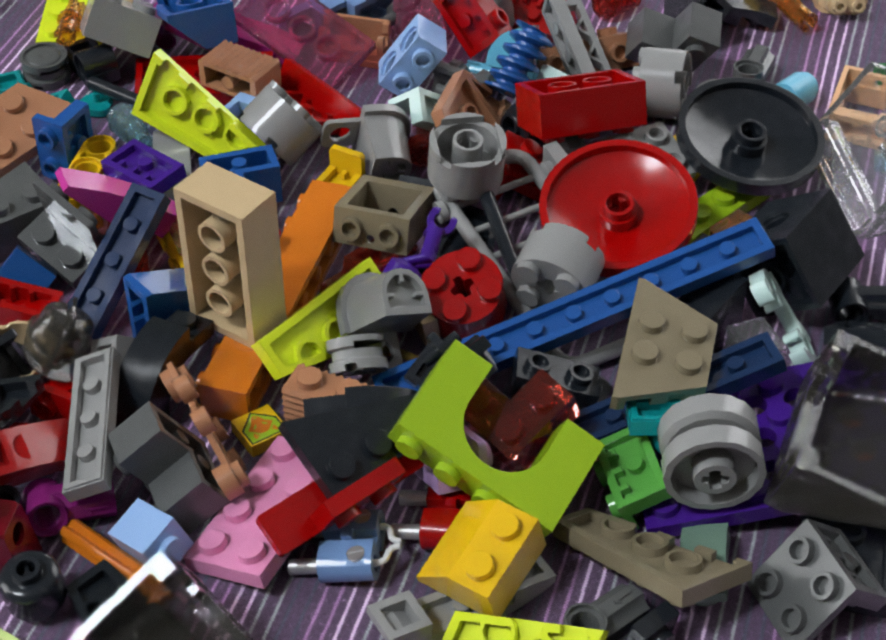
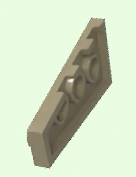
[553,508,753,608]

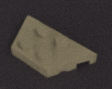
[609,278,718,410]

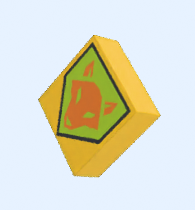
[231,404,284,457]

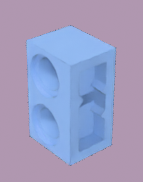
[379,14,447,96]

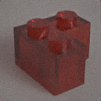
[464,368,580,472]

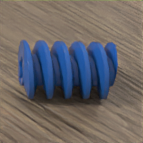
[484,19,553,99]

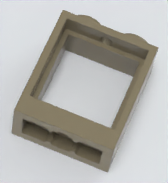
[332,174,435,256]

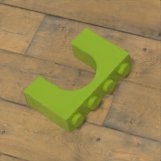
[387,339,605,538]

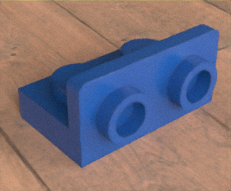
[31,99,94,181]

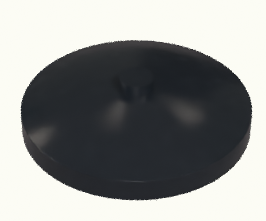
[676,77,825,196]

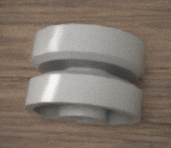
[657,393,767,510]

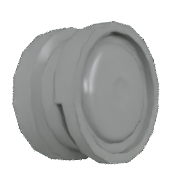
[325,333,389,377]

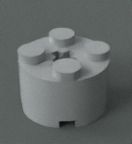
[632,47,692,120]
[238,79,323,166]
[427,112,507,201]
[511,223,605,307]

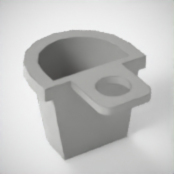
[320,104,412,181]
[336,268,433,374]

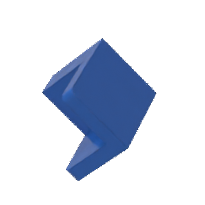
[0,244,57,288]

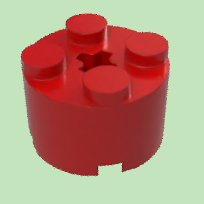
[422,247,507,339]

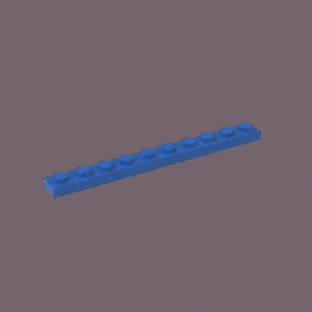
[371,217,775,391]

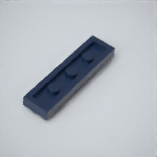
[58,182,171,340]

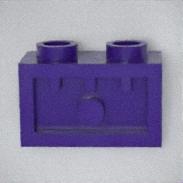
[100,138,187,194]

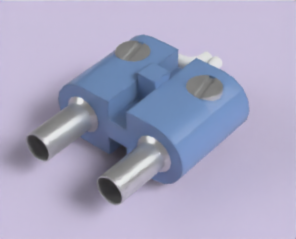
[288,509,402,583]

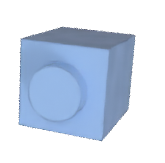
[107,498,194,578]

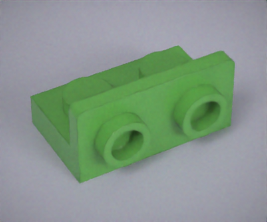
[593,427,672,530]

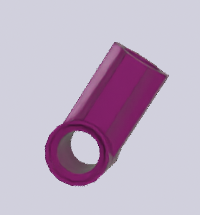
[22,478,117,537]

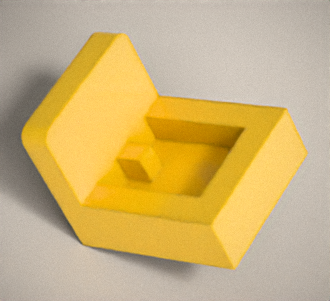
[316,144,366,187]

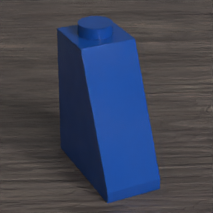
[123,268,190,338]

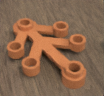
[159,361,251,501]

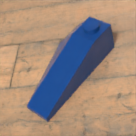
[156,0,239,51]

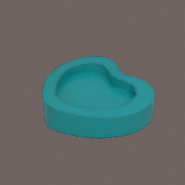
[80,91,113,117]

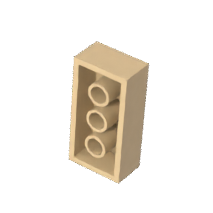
[173,161,287,349]

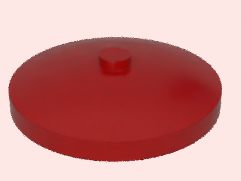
[539,139,698,278]

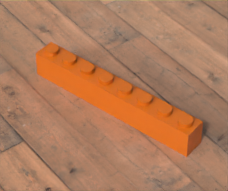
[195,180,351,421]

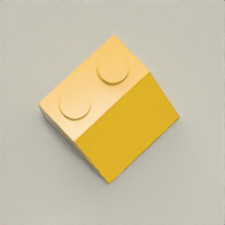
[416,499,547,616]

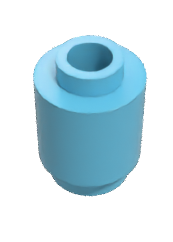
[775,72,819,105]

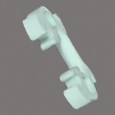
[748,268,817,365]

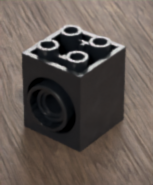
[737,188,865,318]

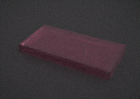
[234,0,376,90]

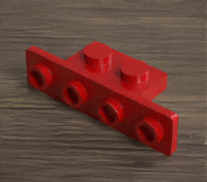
[281,58,362,138]
[256,456,424,557]

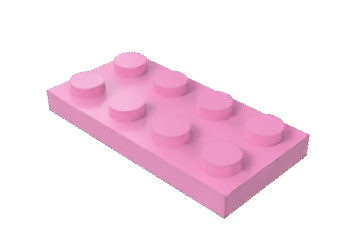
[183,436,314,589]

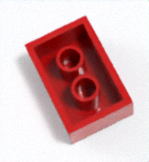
[515,69,647,144]

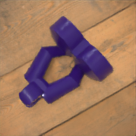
[382,206,457,279]

